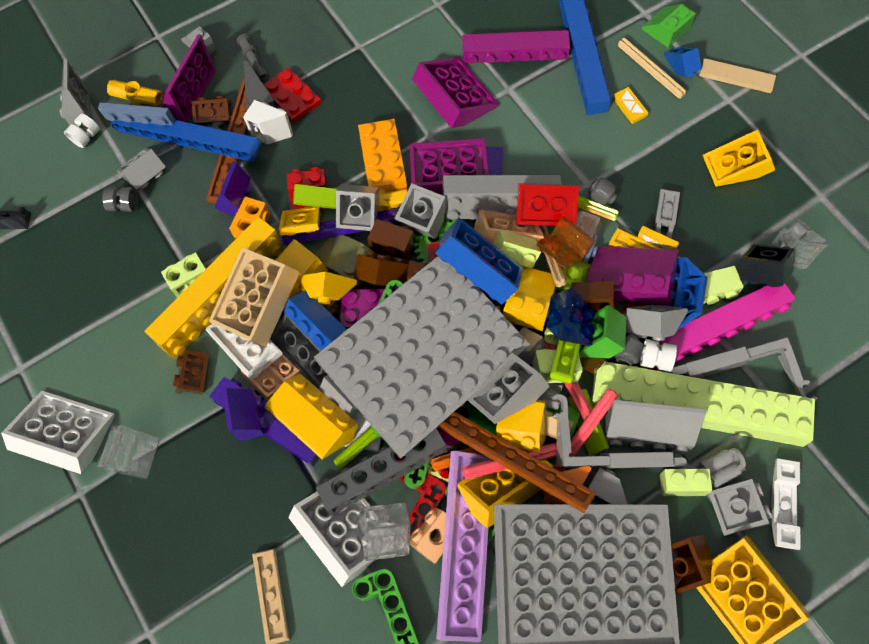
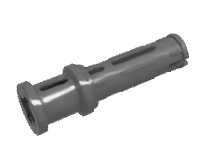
[236,34,269,82]

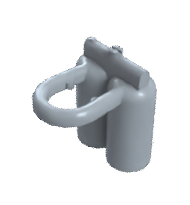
[699,448,746,489]

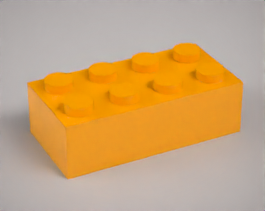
[358,119,408,192]

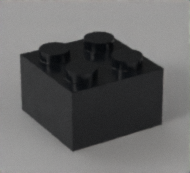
[740,244,795,287]

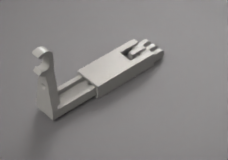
[670,337,818,401]
[550,394,687,468]

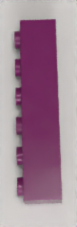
[462,30,570,64]

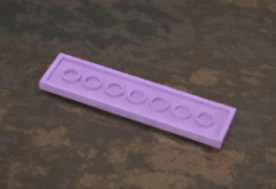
[436,451,491,642]

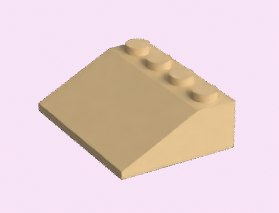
[209,247,300,347]

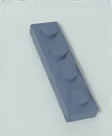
[98,102,175,125]

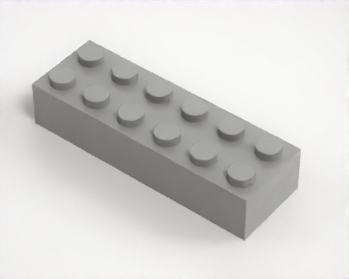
[442,175,562,220]

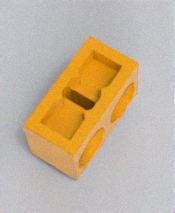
[229,197,270,238]

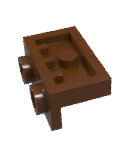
[191,96,231,124]
[173,349,209,394]

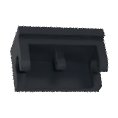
[0,207,31,229]

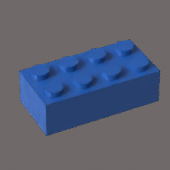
[436,217,523,304]

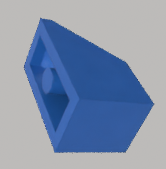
[664,47,702,77]

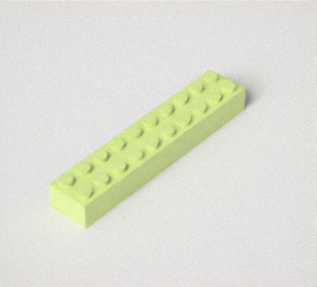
[591,362,815,447]

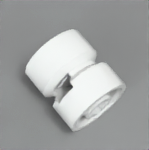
[64,113,100,148]
[640,339,677,372]

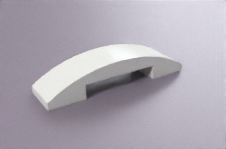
[771,459,800,550]

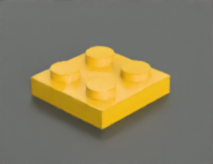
[279,207,321,236]

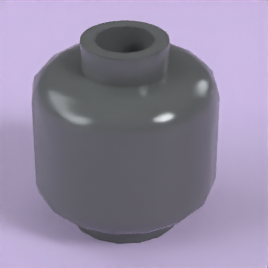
[588,178,617,205]
[614,334,644,366]

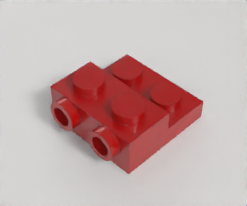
[287,167,329,210]

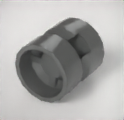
[102,187,138,212]

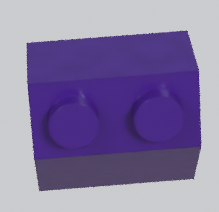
[214,161,252,216]
[222,388,267,441]

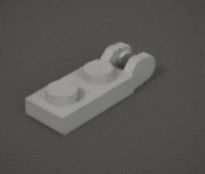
[654,189,680,238]

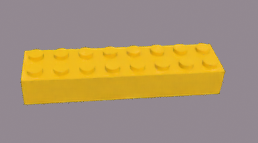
[144,217,283,360]

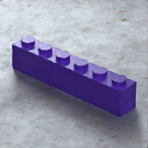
[209,377,320,467]

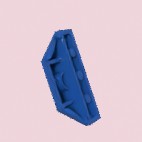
[664,257,708,330]

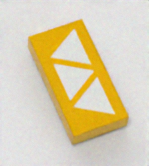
[612,87,648,124]
[638,226,679,250]

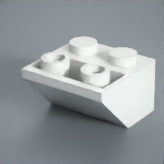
[243,100,294,144]

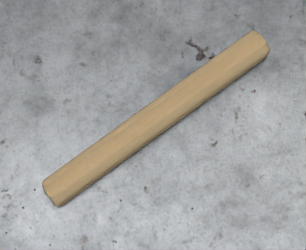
[618,38,687,99]
[539,225,567,288]

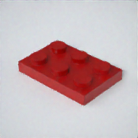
[263,67,322,123]
[516,183,579,226]

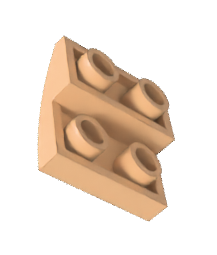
[241,354,299,400]

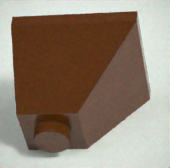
[671,535,712,594]

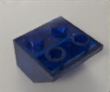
[547,288,596,346]

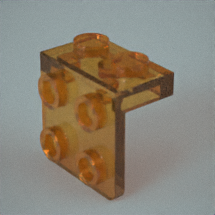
[537,217,596,268]

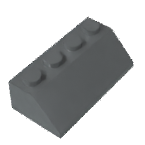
[270,313,327,389]

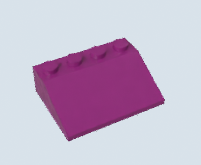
[162,34,216,123]
[412,57,499,128]
[410,138,489,195]
[586,246,679,306]

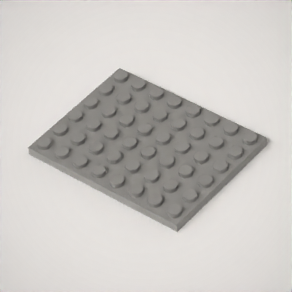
[314,256,530,459]
[494,504,680,644]

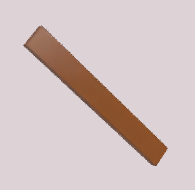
[206,78,248,203]
[437,411,596,513]

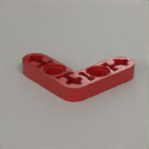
[396,458,446,538]

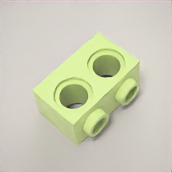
[161,252,206,298]

